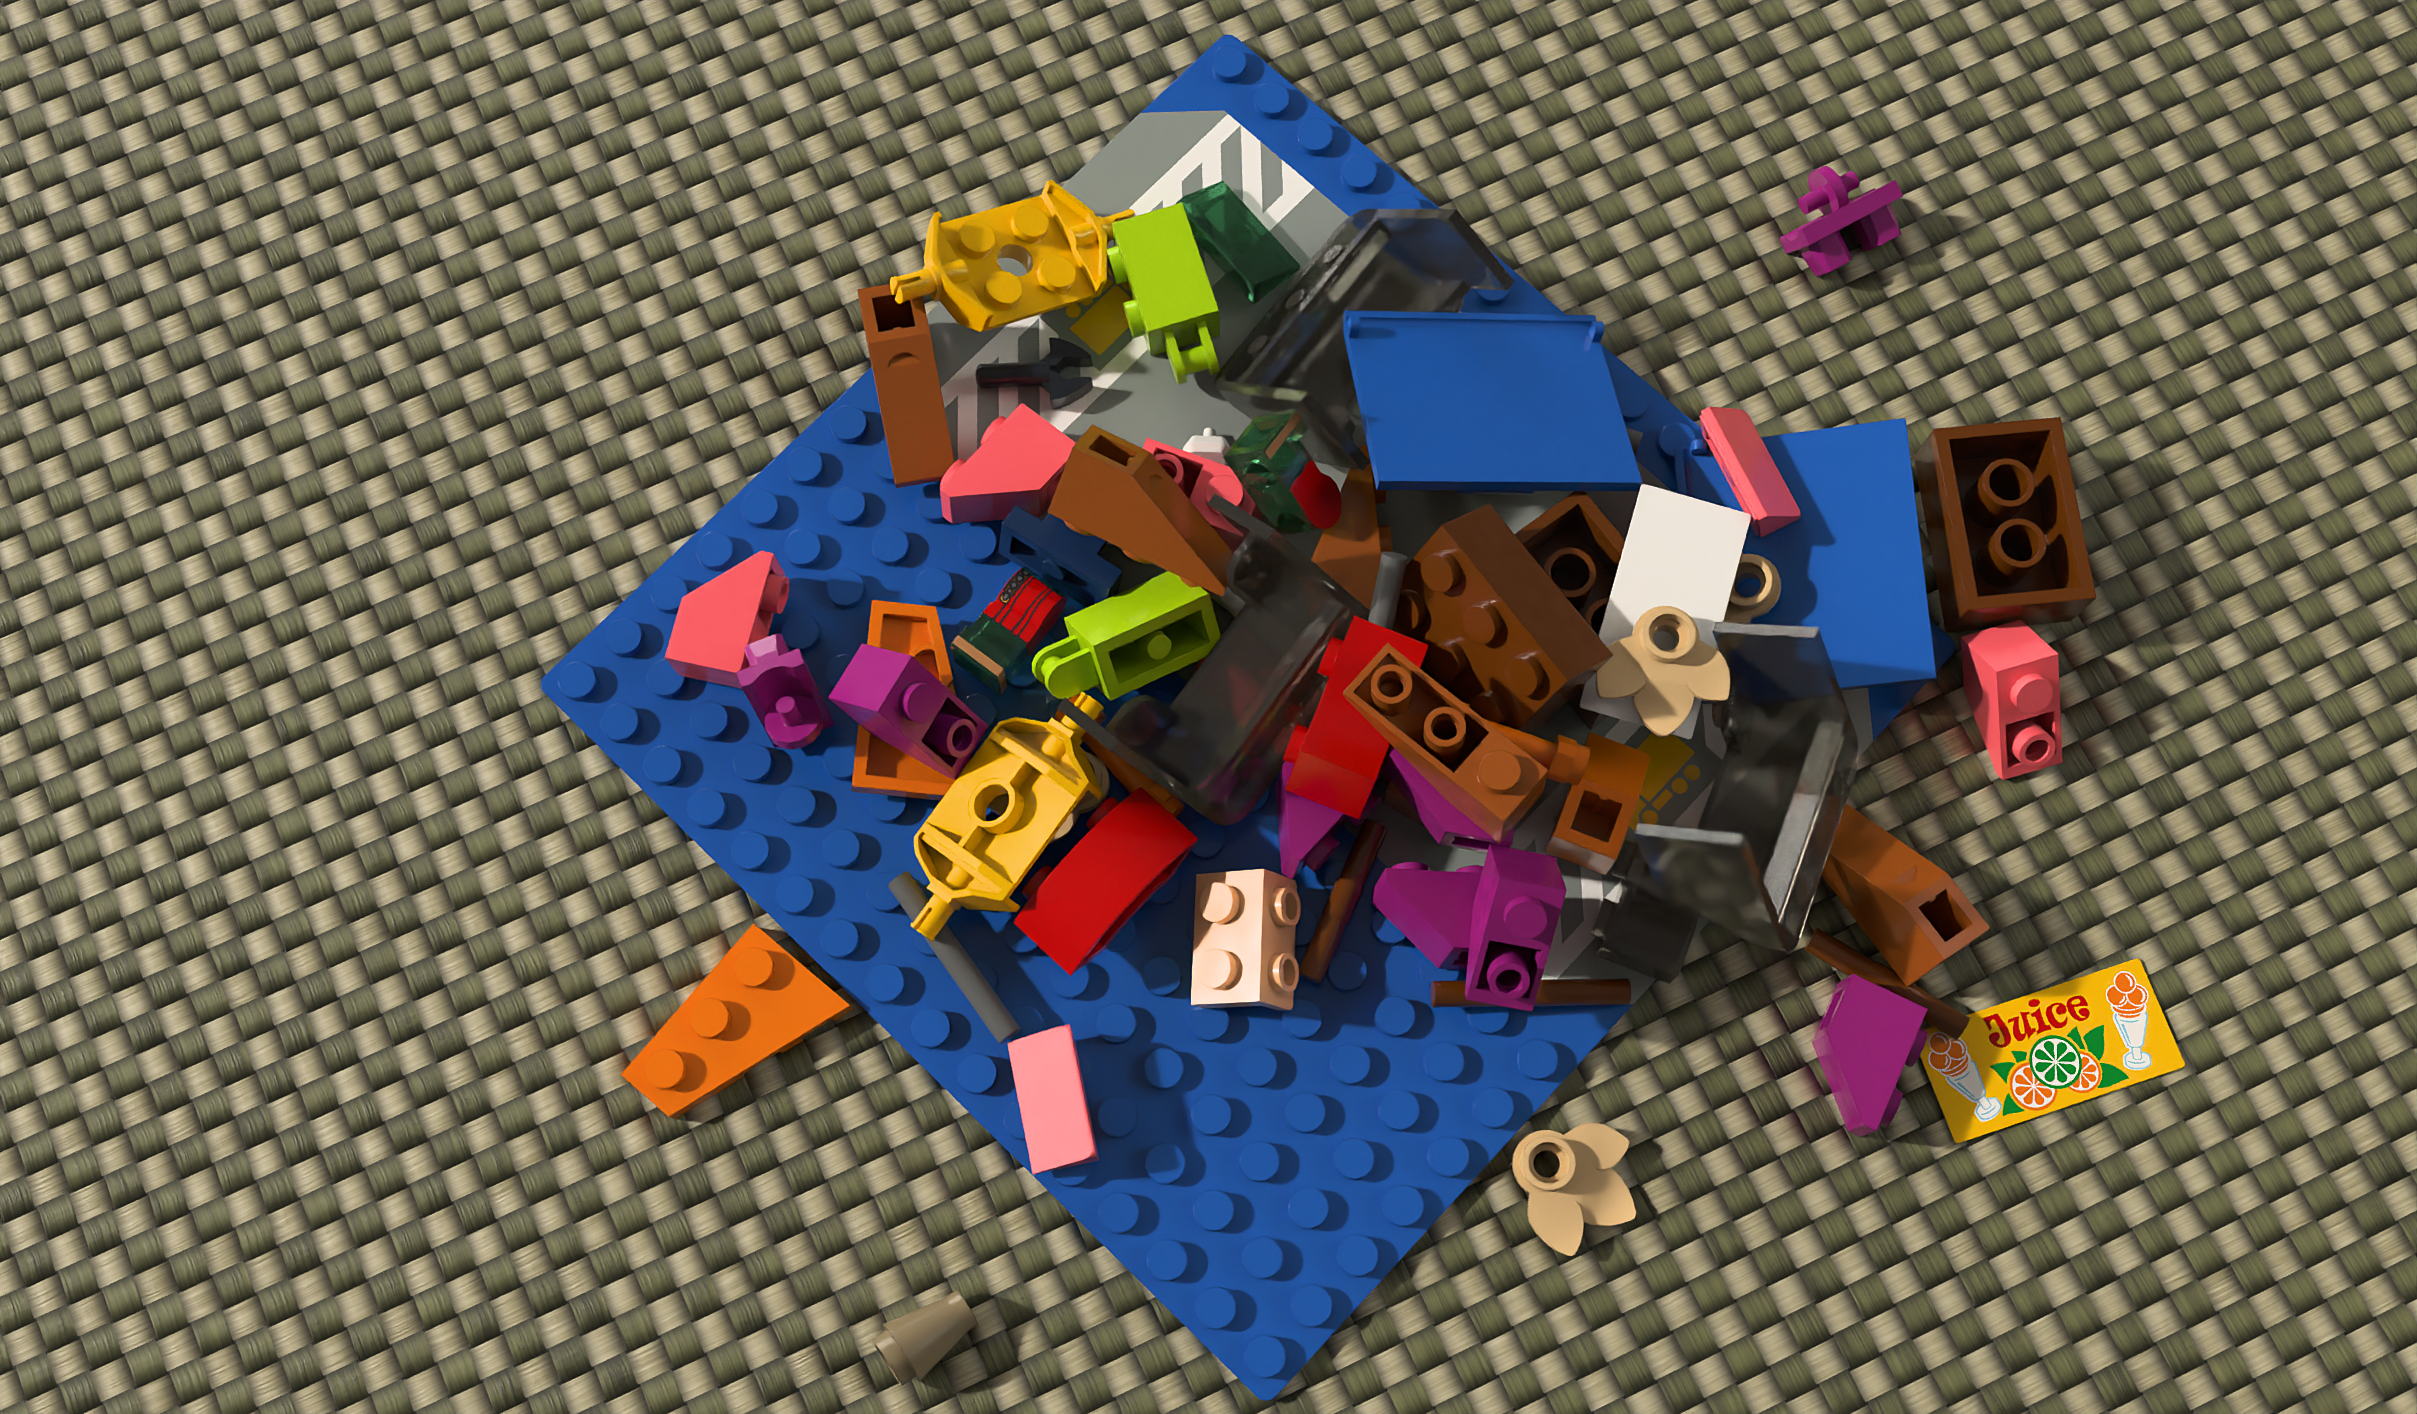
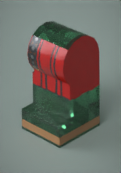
[1223,408,1342,535]
[950,566,1068,696]

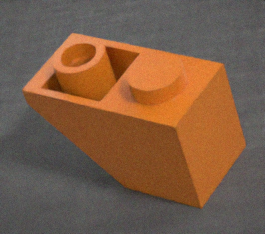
[1544,732,1651,875]

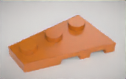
[851,600,971,801]
[621,923,854,1119]

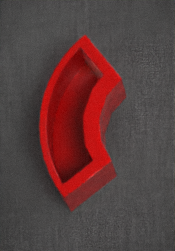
[1283,616,1429,819]
[1013,787,1198,976]

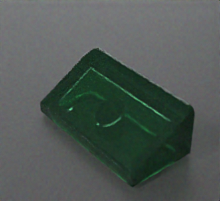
[1176,181,1300,304]

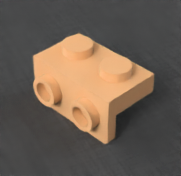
[1191,869,1301,1010]

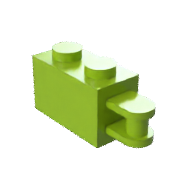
[1106,202,1220,385]
[1032,571,1224,701]

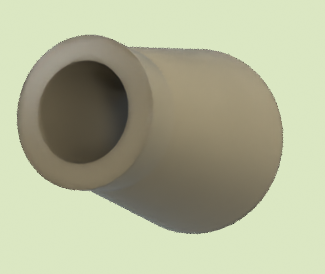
[872,1290,978,1386]

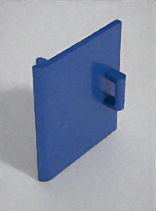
[1343,310,1643,495]
[1673,418,1937,704]

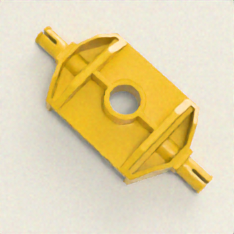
[890,180,1135,332]
[910,691,1104,942]

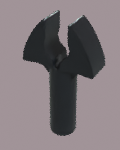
[975,337,1093,409]

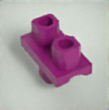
[1779,166,1903,277]
[737,634,835,750]

